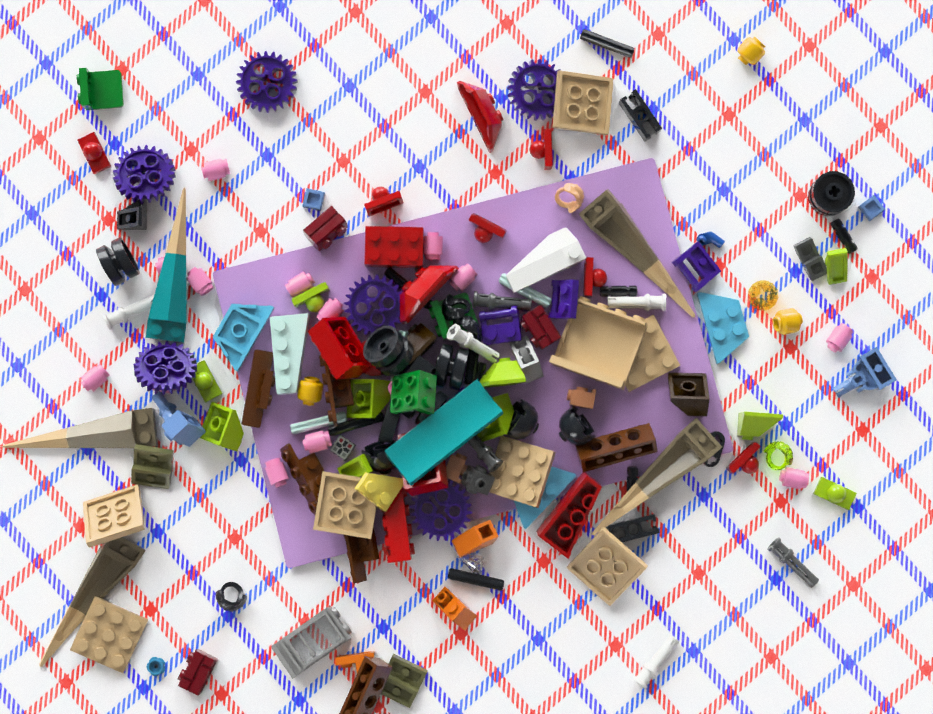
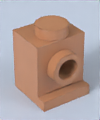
[566,387,596,410]
[446,453,468,483]

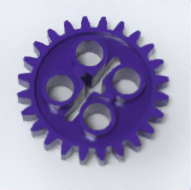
[236,51,298,113]
[507,59,561,121]
[113,145,176,204]
[344,274,403,335]
[133,341,197,395]
[410,480,472,541]

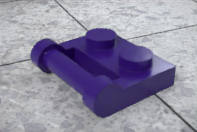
[672,241,721,292]
[548,279,579,319]
[479,306,522,346]

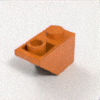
[452,520,499,558]
[432,586,477,631]

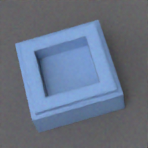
[302,188,325,211]
[858,195,886,222]

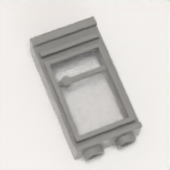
[271,605,352,679]

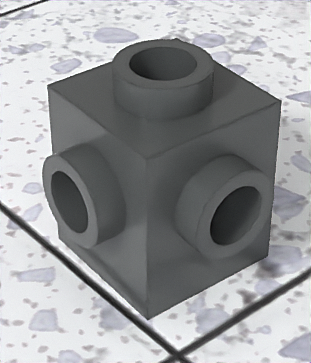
[461,465,495,495]

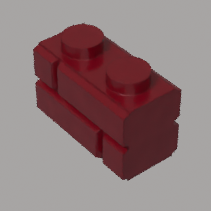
[302,206,348,251]
[520,305,561,350]
[177,649,218,696]

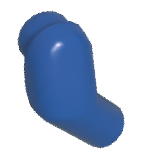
[696,231,725,249]

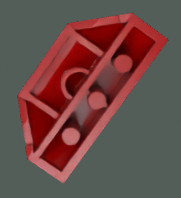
[457,81,504,154]
[400,266,459,325]

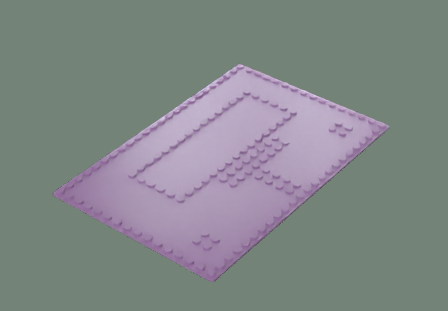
[213,158,733,568]

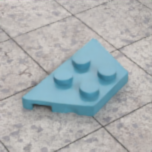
[697,292,749,364]
[213,304,274,372]
[514,467,577,530]

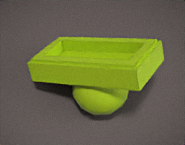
[825,248,848,285]
[292,282,330,312]
[192,360,223,403]
[337,454,373,477]
[813,477,857,510]

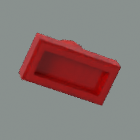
[529,129,553,170]
[77,132,111,175]
[364,186,404,217]
[469,213,507,243]
[583,257,607,298]
[726,442,761,474]

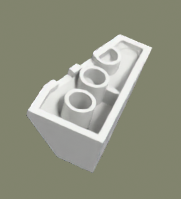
[506,228,586,293]

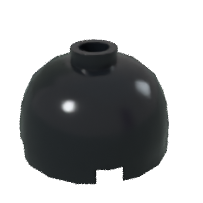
[506,399,539,439]
[559,406,596,446]
[361,440,396,474]

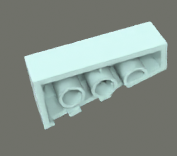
[270,313,310,395]

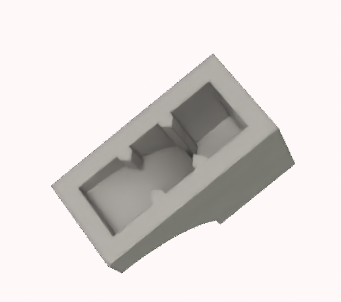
[510,336,544,383]

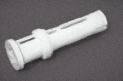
[608,294,666,311]
[102,295,154,330]
[447,324,500,363]
[633,634,680,689]

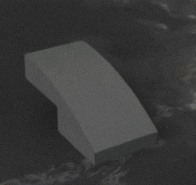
[793,237,827,281]

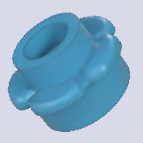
[146,657,166,676]

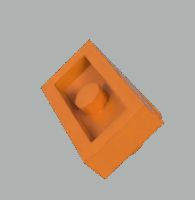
[335,651,375,673]

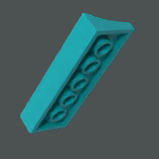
[385,379,503,486]

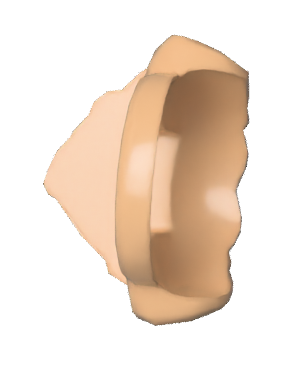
[555,183,584,213]

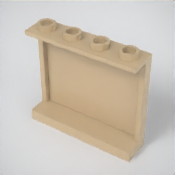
[549,296,648,390]

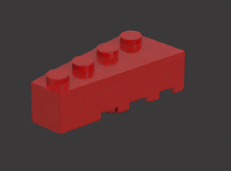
[536,472,602,559]
[381,486,415,563]

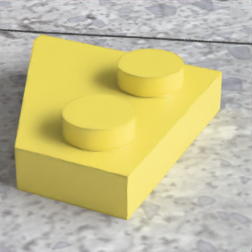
[355,472,403,511]

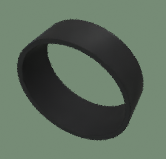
[378,400,400,443]

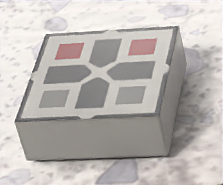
[330,434,356,461]

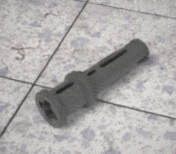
[473,291,532,311]
[468,435,503,472]
[767,537,819,588]

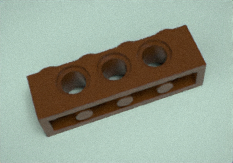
[575,423,658,472]
[339,656,393,714]

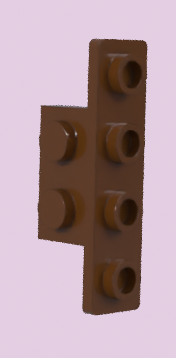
[241,349,275,428]
[319,355,354,427]
[280,443,325,515]
[344,527,380,584]

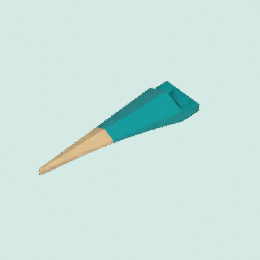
[145,187,187,343]

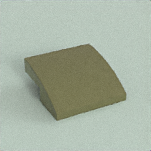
[131,444,174,489]
[381,653,428,708]

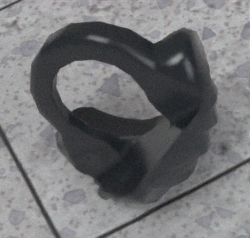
[441,294,471,322]
[453,315,480,339]
[215,582,247,612]

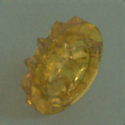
[748,280,779,311]

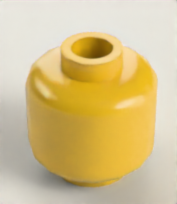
[737,36,766,65]
[773,308,803,335]
[297,376,324,406]

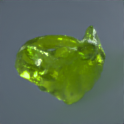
[763,441,793,471]

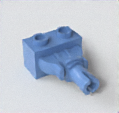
[832,347,897,398]
[152,391,206,447]

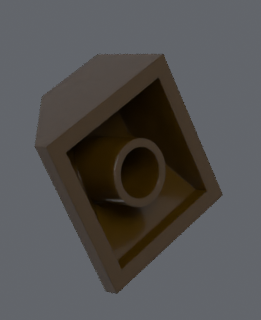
[407,323,437,367]
[668,372,710,416]

